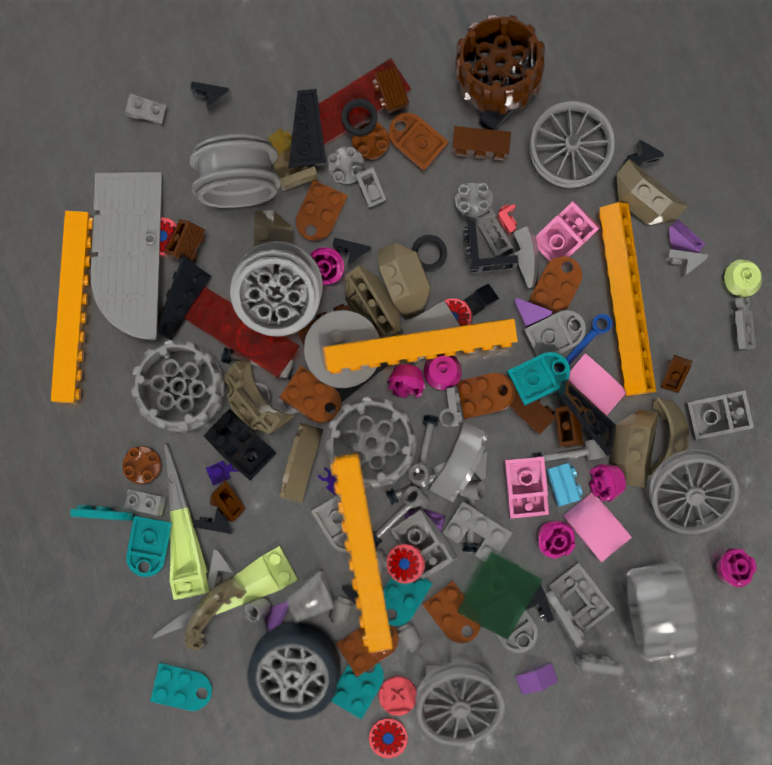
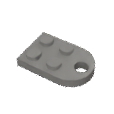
[523,310,586,357]
[311,494,351,553]
[480,590,538,653]
[545,591,584,647]

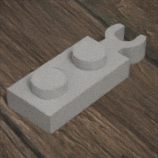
[735,297,756,349]

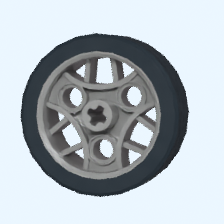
[247,623,341,720]

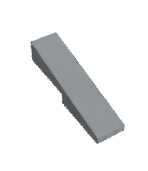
[473,208,514,257]

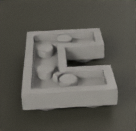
[442,501,513,565]
[548,563,615,633]
[575,653,624,675]

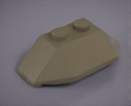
[617,159,688,225]
[254,210,293,282]
[378,242,431,320]
[345,265,401,338]
[609,410,659,488]

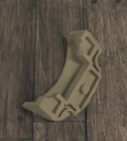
[225,360,294,433]
[648,398,689,477]
[279,422,323,503]
[185,577,247,651]

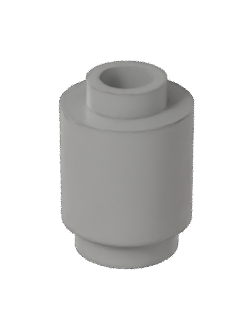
[328,596,352,626]
[397,622,423,653]

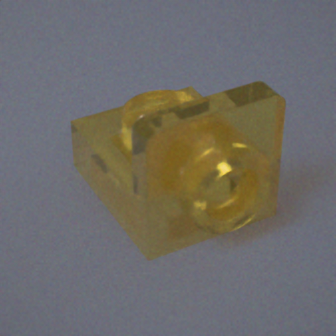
[267,128,292,156]

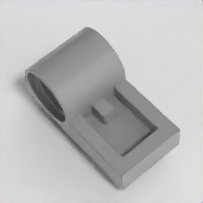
[124,94,167,124]
[439,388,462,428]
[124,489,166,516]

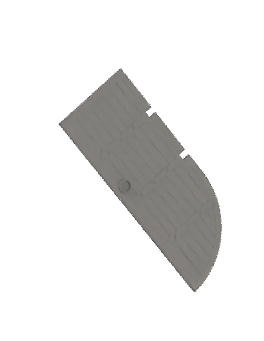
[91,172,162,340]

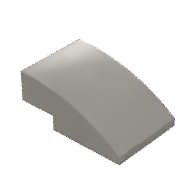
[394,301,460,365]
[688,390,754,440]
[391,510,458,579]

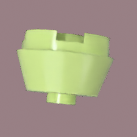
[724,259,762,297]

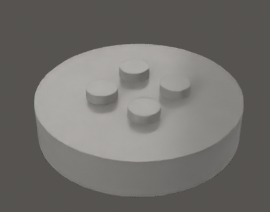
[304,310,380,388]

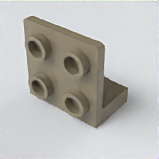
[273,148,318,191]

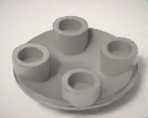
[328,146,365,184]
[455,182,493,217]

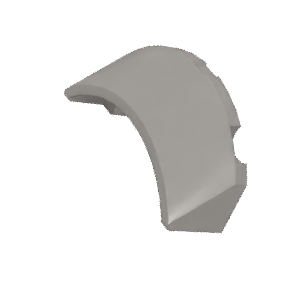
[428,422,488,502]

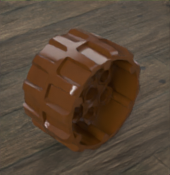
[455,14,545,114]

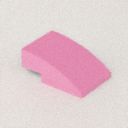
[536,200,601,262]
[568,353,626,416]
[505,457,549,519]
[563,492,632,562]

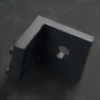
[463,221,519,273]
[204,409,276,480]

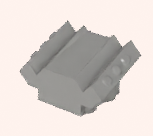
[287,570,336,622]

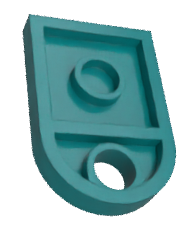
[507,352,570,406]
[70,505,133,521]
[126,516,173,577]
[383,577,433,626]
[150,662,213,711]
[331,663,384,720]

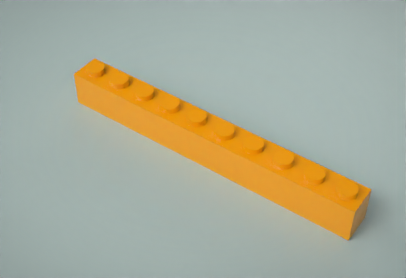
[599,202,656,396]
[51,211,93,404]
[322,318,518,374]
[331,453,393,653]

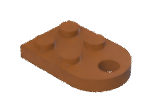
[389,113,449,171]
[296,180,348,242]
[528,256,582,314]
[279,365,341,423]
[457,373,515,419]
[422,581,481,643]
[336,625,398,677]

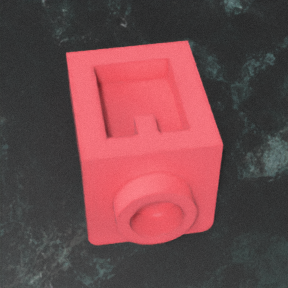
[497,204,517,236]

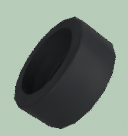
[341,98,378,137]
[411,234,447,272]

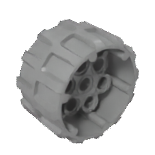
[131,340,226,433]
[325,397,417,489]
[627,562,698,661]

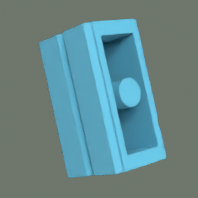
[546,463,583,507]

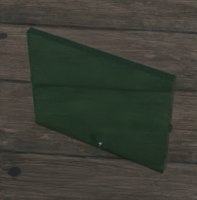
[457,551,542,640]

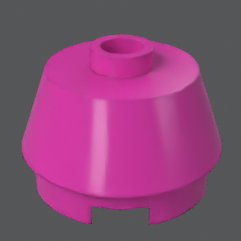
[310,247,344,285]
[424,353,462,390]
[387,364,425,398]
[589,464,626,502]
[538,521,576,559]
[716,548,757,587]

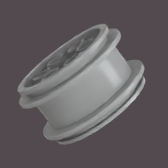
[189,135,281,208]
[230,241,323,336]

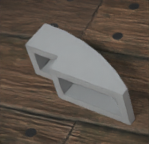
[514,226,539,288]

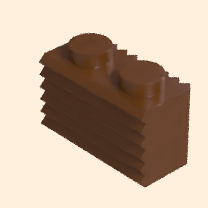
[372,67,409,113]
[165,219,205,262]
[555,406,583,448]

